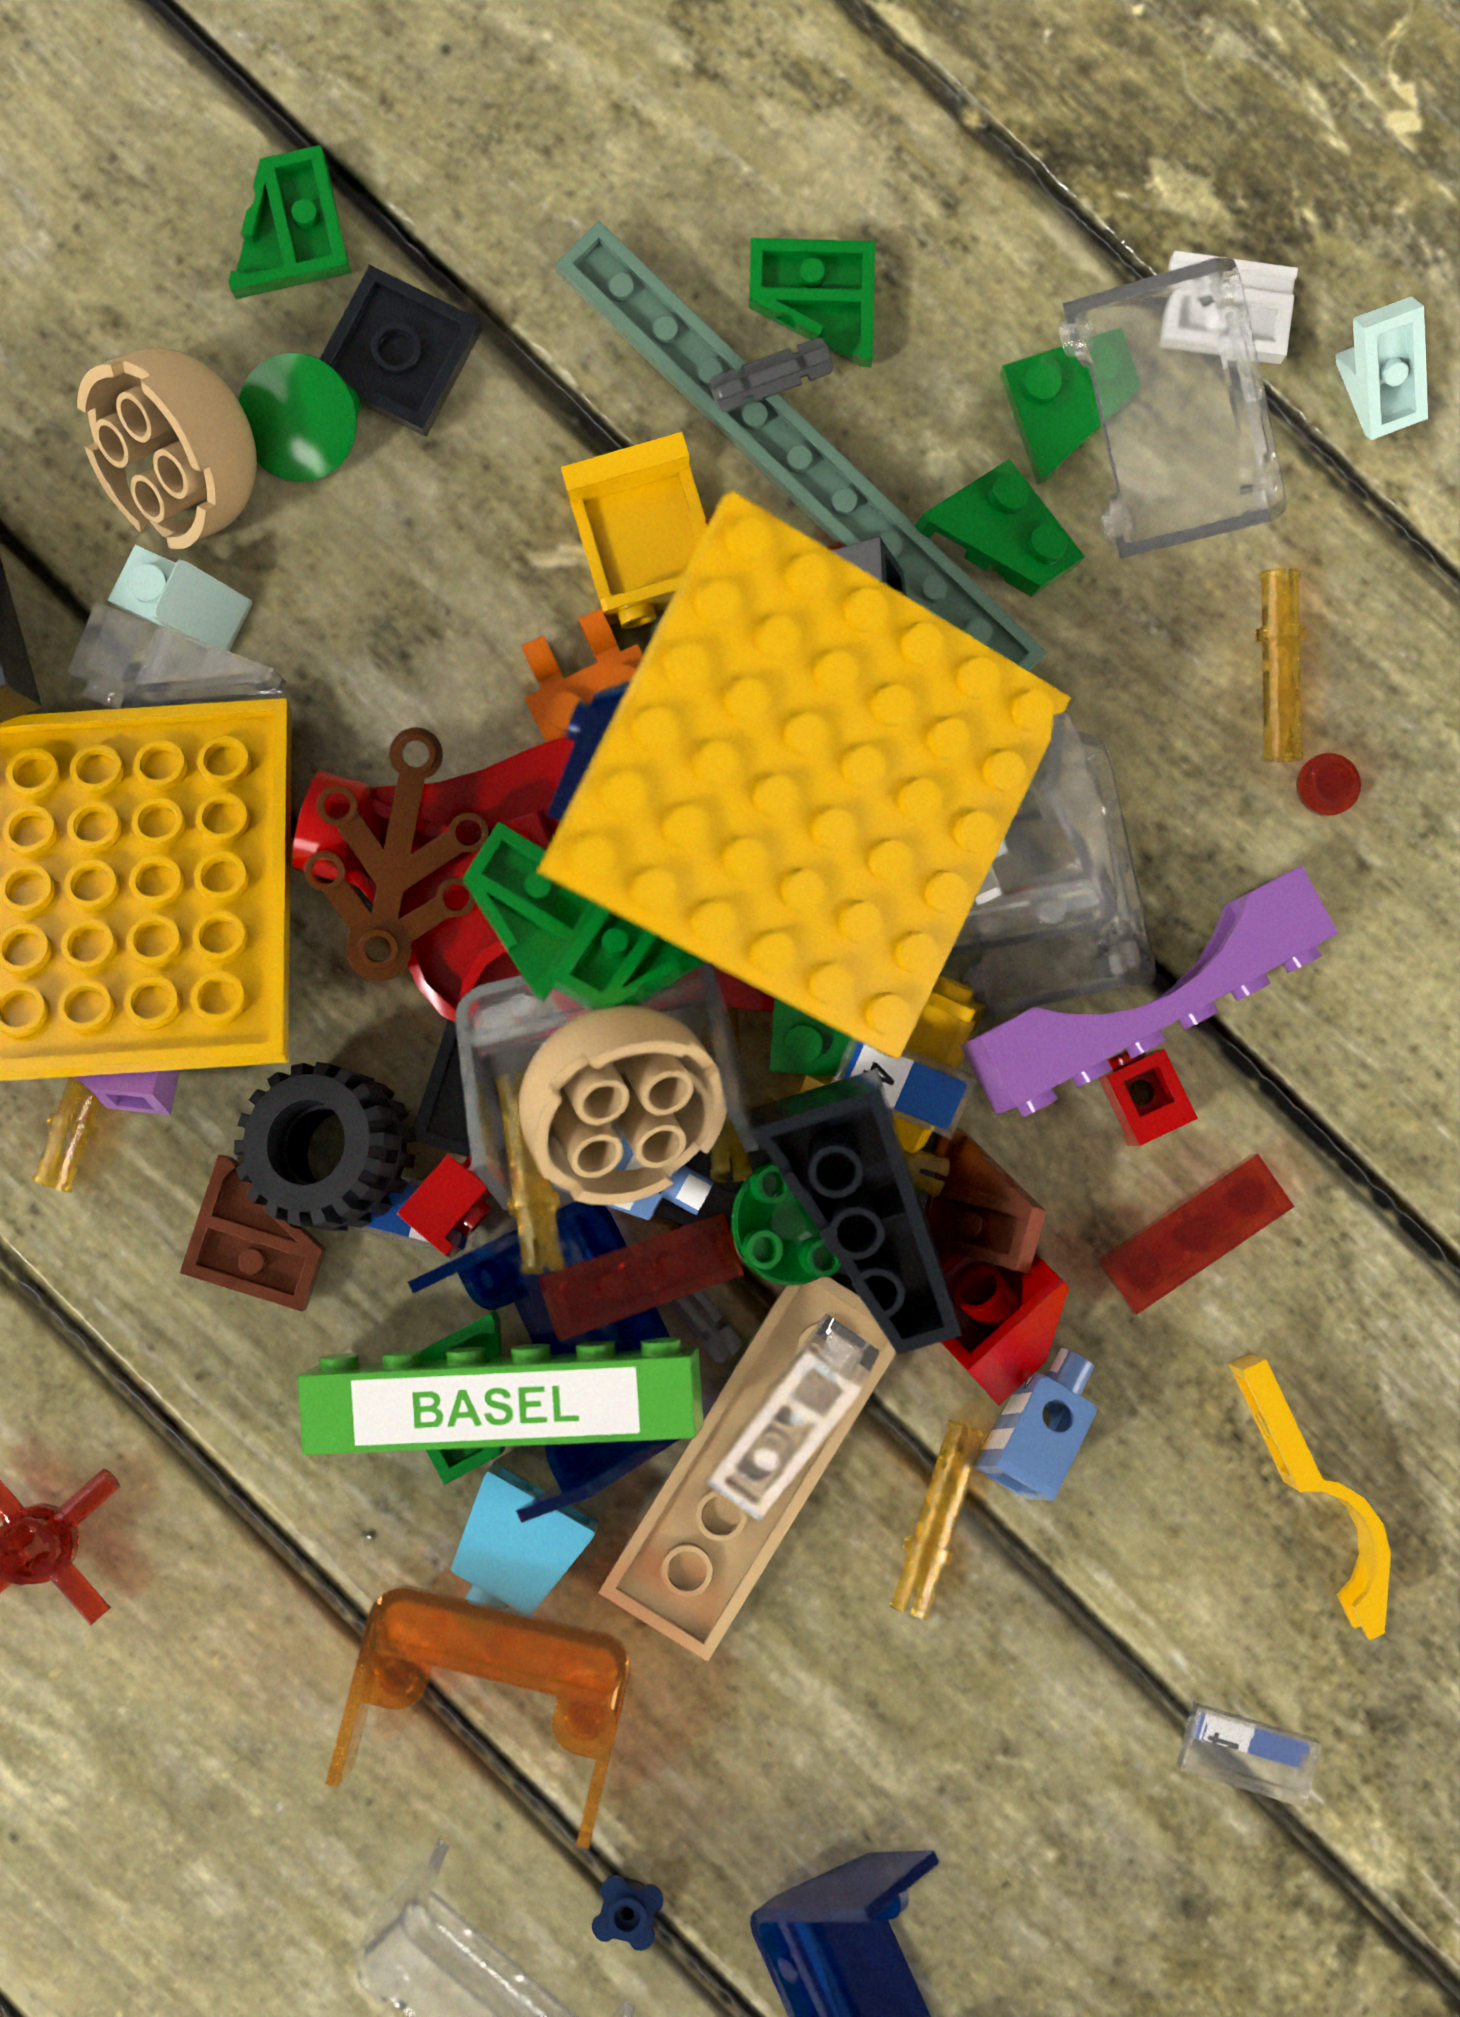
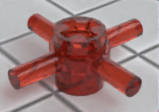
[0,1469,120,1626]

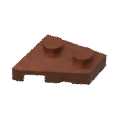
[925,1125,1046,1274]
[179,1155,326,1312]

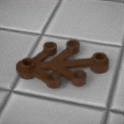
[304,727,489,981]

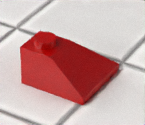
[940,1251,1069,1406]

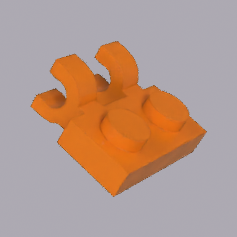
[521,608,644,743]

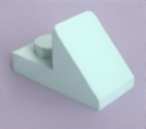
[1336,296,1428,440]
[108,544,253,658]

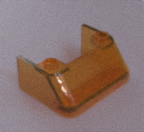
[325,1585,631,1849]

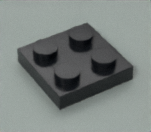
[320,264,483,437]

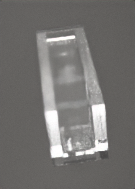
[67,602,287,709]
[706,1313,880,1521]

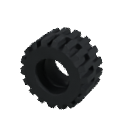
[234,1062,416,1231]

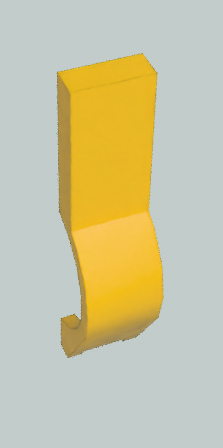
[1228,1353,1391,1640]

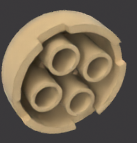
[77,348,257,549]
[519,1005,728,1205]

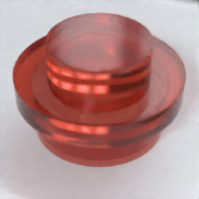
[1296,753,1361,816]

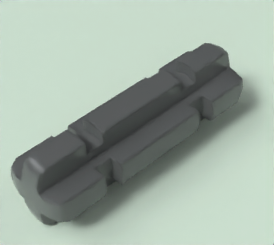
[710,338,833,413]
[644,1250,743,1363]

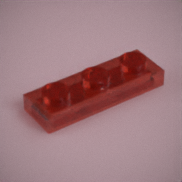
[1096,1154,1295,1315]
[537,1213,744,1340]

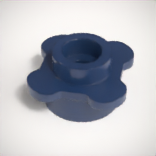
[592,1875,664,1951]

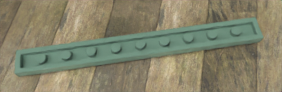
[555,220,1047,672]

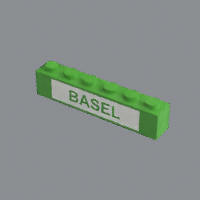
[298,1337,704,1455]

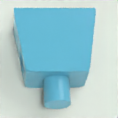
[451,1461,599,1632]

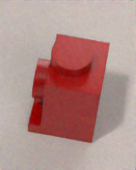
[1098,1048,1198,1146]
[396,1154,499,1259]

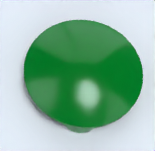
[238,352,360,482]
[731,1159,841,1286]

